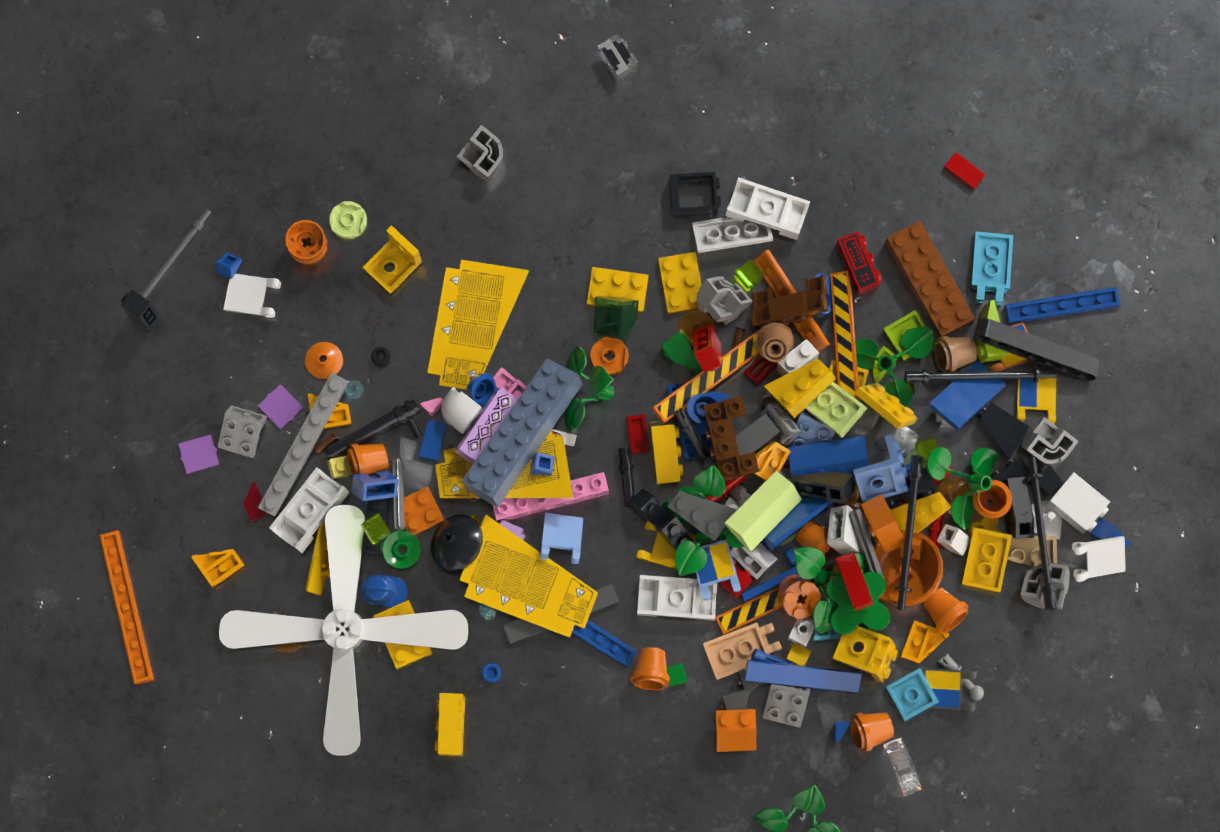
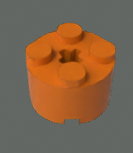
[777,575,821,619]

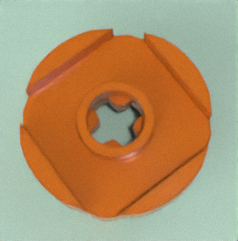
[590,336,629,375]

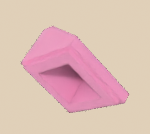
[420,397,443,416]

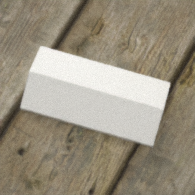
[692,217,773,253]

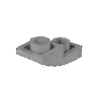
[729,485,751,504]

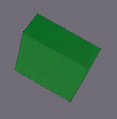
[667,663,688,687]

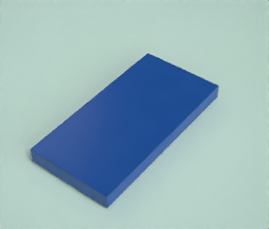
[928,360,1006,431]

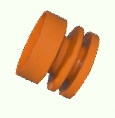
[286,220,327,265]

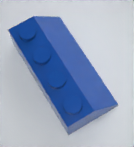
[788,436,869,480]
[761,496,834,552]

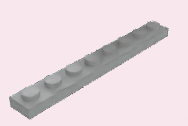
[258,373,349,517]

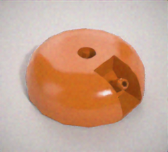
[873,530,943,607]

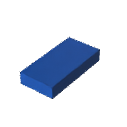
[419,419,447,462]

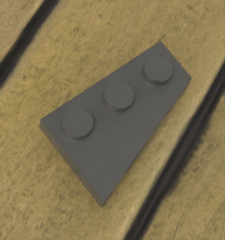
[667,491,737,541]

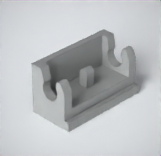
[759,403,801,446]

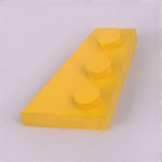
[890,492,951,533]

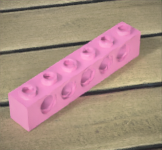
[492,472,609,523]

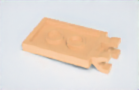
[703,623,782,680]

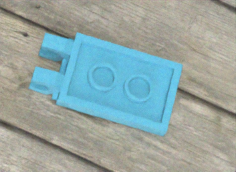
[971,231,1013,306]

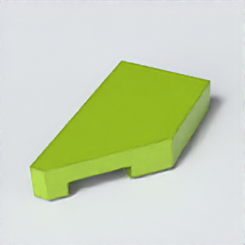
[872,346,899,383]

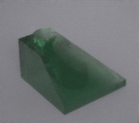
[594,296,639,340]

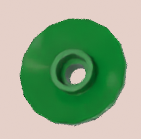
[382,530,421,569]

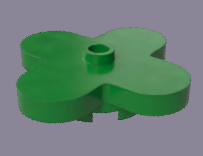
[827,572,890,635]

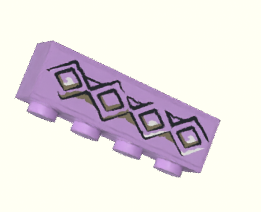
[454,387,518,465]

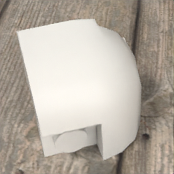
[441,387,482,434]

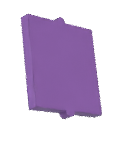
[258,384,304,430]
[179,434,219,474]

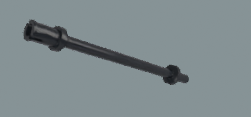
[904,366,1056,384]
[894,455,923,611]
[1025,457,1057,611]

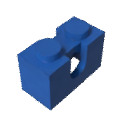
[352,471,398,501]

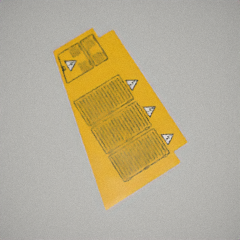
[427,260,529,390]
[435,430,573,498]
[460,515,598,637]

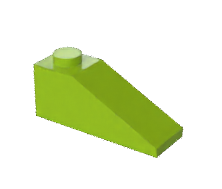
[976,300,1009,363]

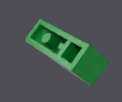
[661,329,703,374]

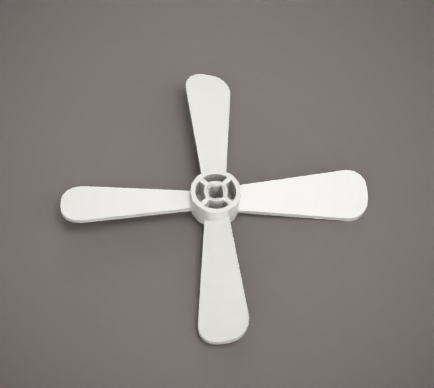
[219,505,468,755]

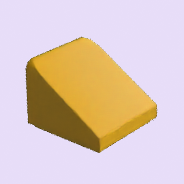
[786,643,811,666]

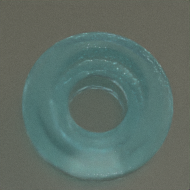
[344,380,364,399]
[478,604,496,620]

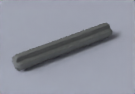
[391,458,405,531]
[850,509,884,578]

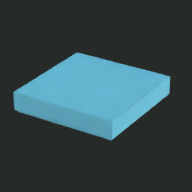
[886,668,939,721]

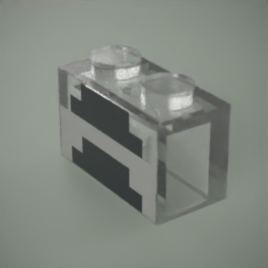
[598,34,638,82]

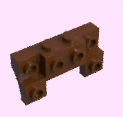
[751,275,828,328]
[703,396,759,481]

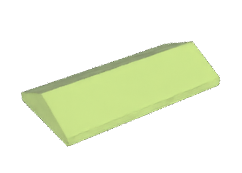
[724,471,802,552]

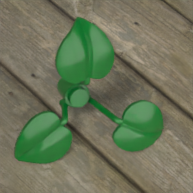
[855,327,933,407]
[565,346,614,434]
[926,447,1000,530]
[661,465,727,541]
[675,487,745,576]
[793,547,870,634]
[754,784,840,832]

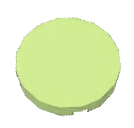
[329,201,367,239]

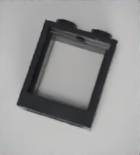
[670,171,721,216]

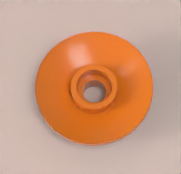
[305,342,343,379]

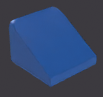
[215,252,242,279]
[530,452,555,475]
[833,722,850,743]

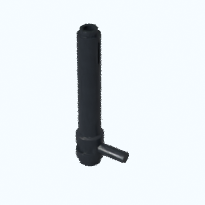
[324,399,423,460]

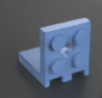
[853,434,908,503]

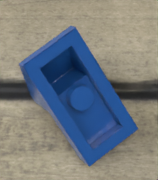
[1088,518,1131,549]

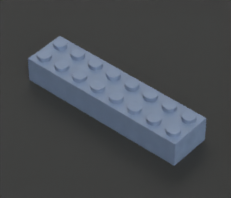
[462,358,583,507]

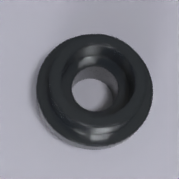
[371,347,390,366]

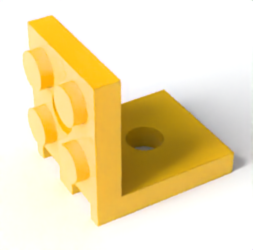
[363,225,422,294]
[833,626,898,683]

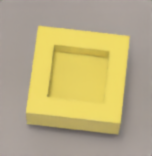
[327,456,352,479]

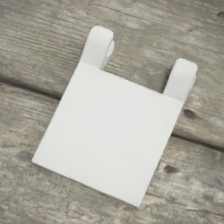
[223,274,281,318]
[1072,536,1125,582]

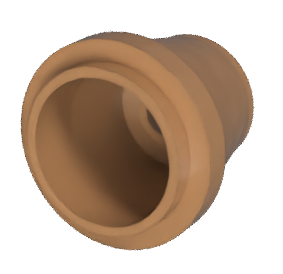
[756,322,794,362]
[933,336,977,373]

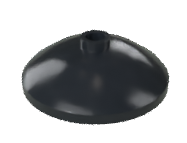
[431,514,483,571]

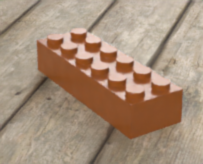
[885,221,975,338]

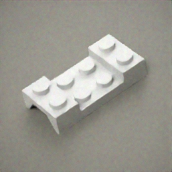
[725,177,810,240]
[269,467,350,553]
[637,575,718,621]

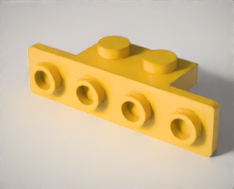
[306,520,330,595]

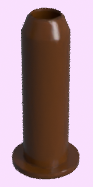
[732,327,746,349]
[313,432,339,455]

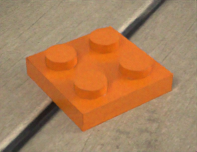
[404,486,444,536]

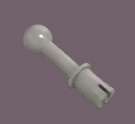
[938,653,984,701]

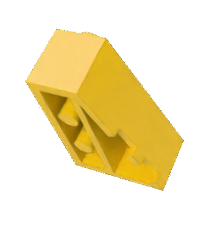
[764,359,836,418]
[649,419,683,484]
[435,693,465,756]

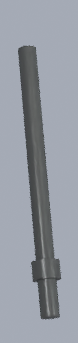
[139,208,212,299]

